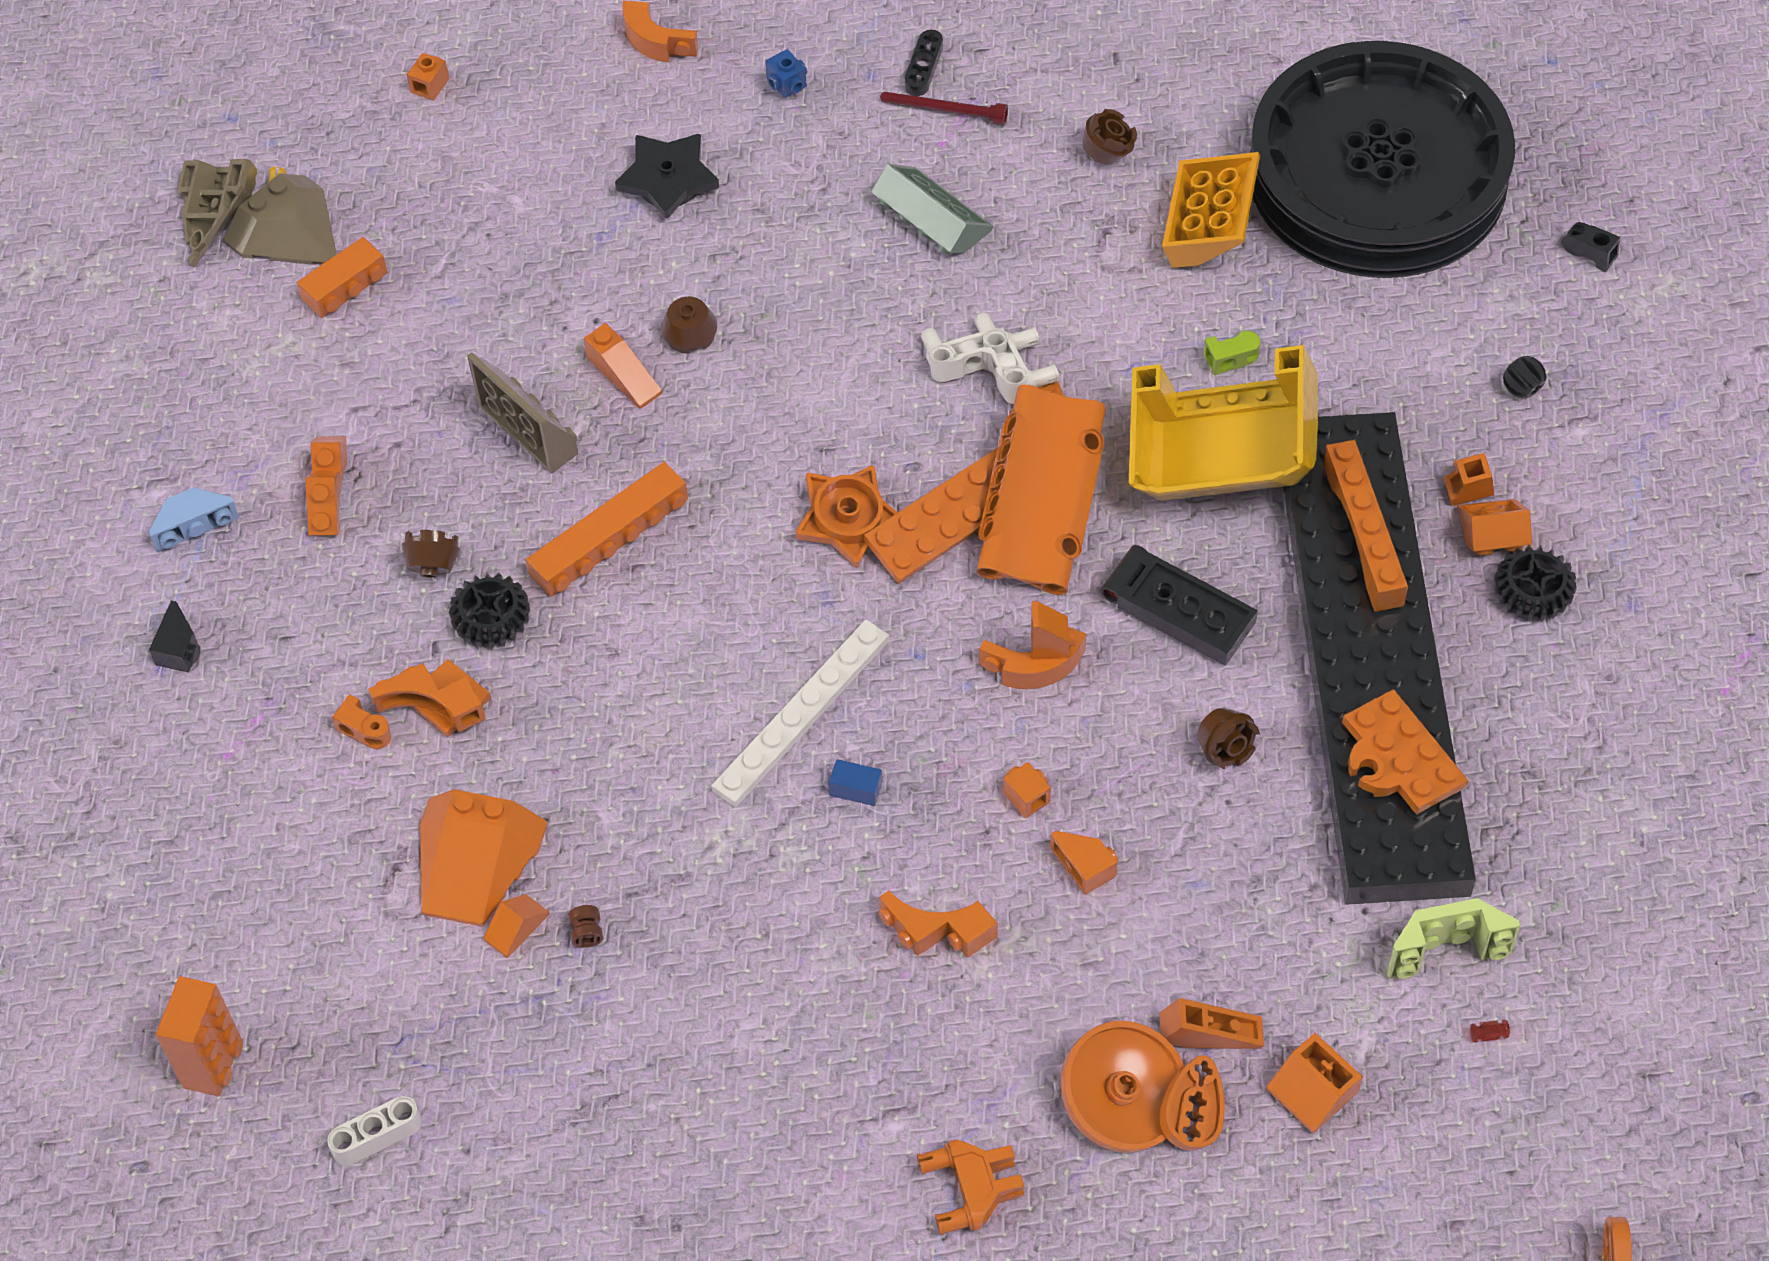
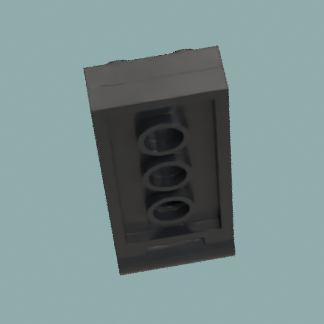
[1100,545,1258,666]

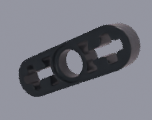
[905,29,943,96]

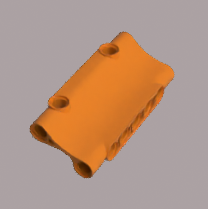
[976,385,1106,595]

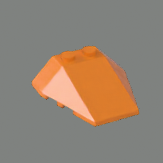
[420,789,548,927]

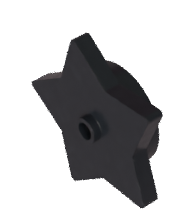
[615,134,720,218]

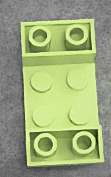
[1387,898,1520,979]

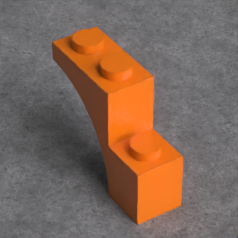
[305,436,347,535]
[368,663,486,732]
[878,890,998,958]

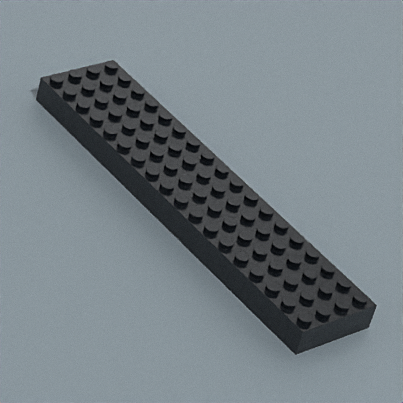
[1283,412,1476,905]

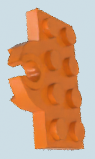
[1342,689,1469,815]

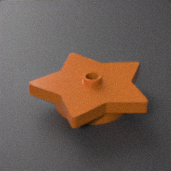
[795,465,898,567]

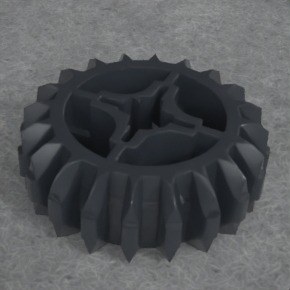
[1494,545,1577,622]
[449,572,530,649]

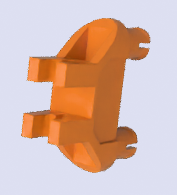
[917,1139,1025,1236]

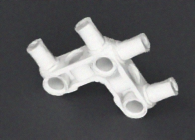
[921,313,1059,404]

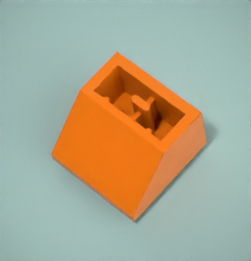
[1266,1032,1363,1134]

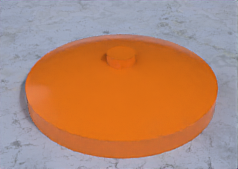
[1061,1021,1184,1153]

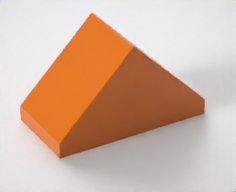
[483,894,550,958]

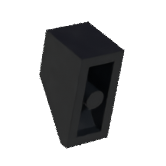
[149,600,201,673]

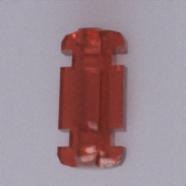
[1469,1019,1510,1043]

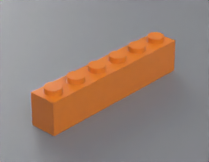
[525,461,688,597]

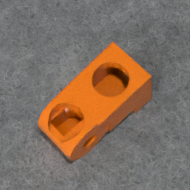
[332,694,391,749]

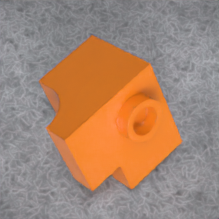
[1443,453,1495,507]

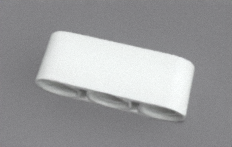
[327,1096,422,1166]

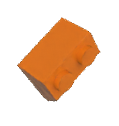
[1457,499,1532,555]

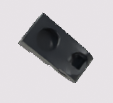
[1562,222,1620,272]

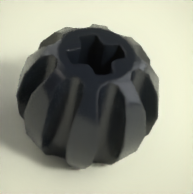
[1503,356,1547,399]

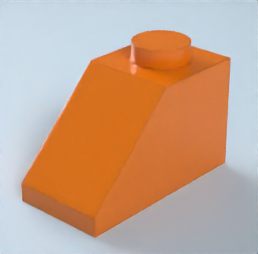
[1031,601,1075,659]
[1050,831,1119,895]

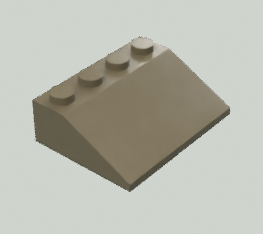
[467,352,578,473]

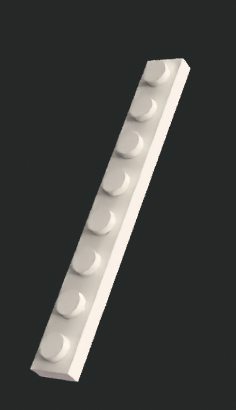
[711,620,889,808]

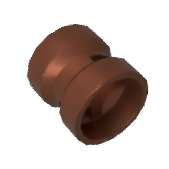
[568,905,604,948]

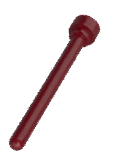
[880,92,1008,126]

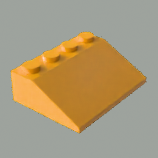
[1162,152,1260,268]

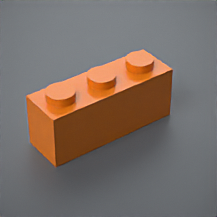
[297,237,388,319]

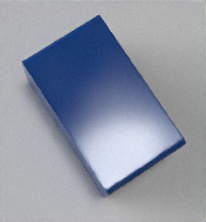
[828,759,883,806]

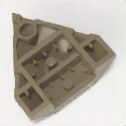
[178,159,257,267]
[224,174,337,265]

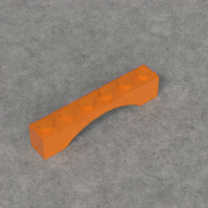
[1323,440,1408,612]

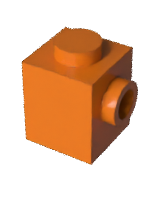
[407,52,449,101]
[1003,762,1051,818]

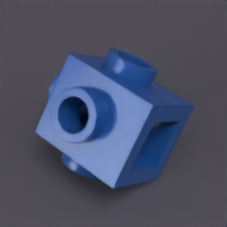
[765,49,808,98]

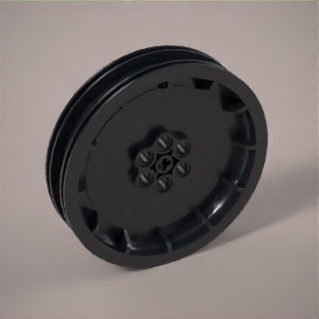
[1250,41,1515,278]

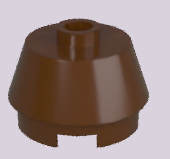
[1083,109,1137,164]
[661,296,718,354]
[401,530,461,578]
[1197,707,1260,769]

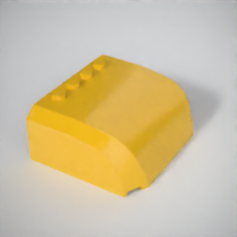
[1129,345,1318,501]

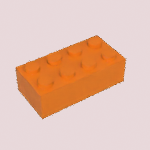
[155,976,243,1097]

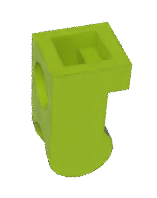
[1203,331,1261,376]

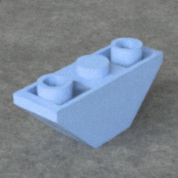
[149,487,239,552]

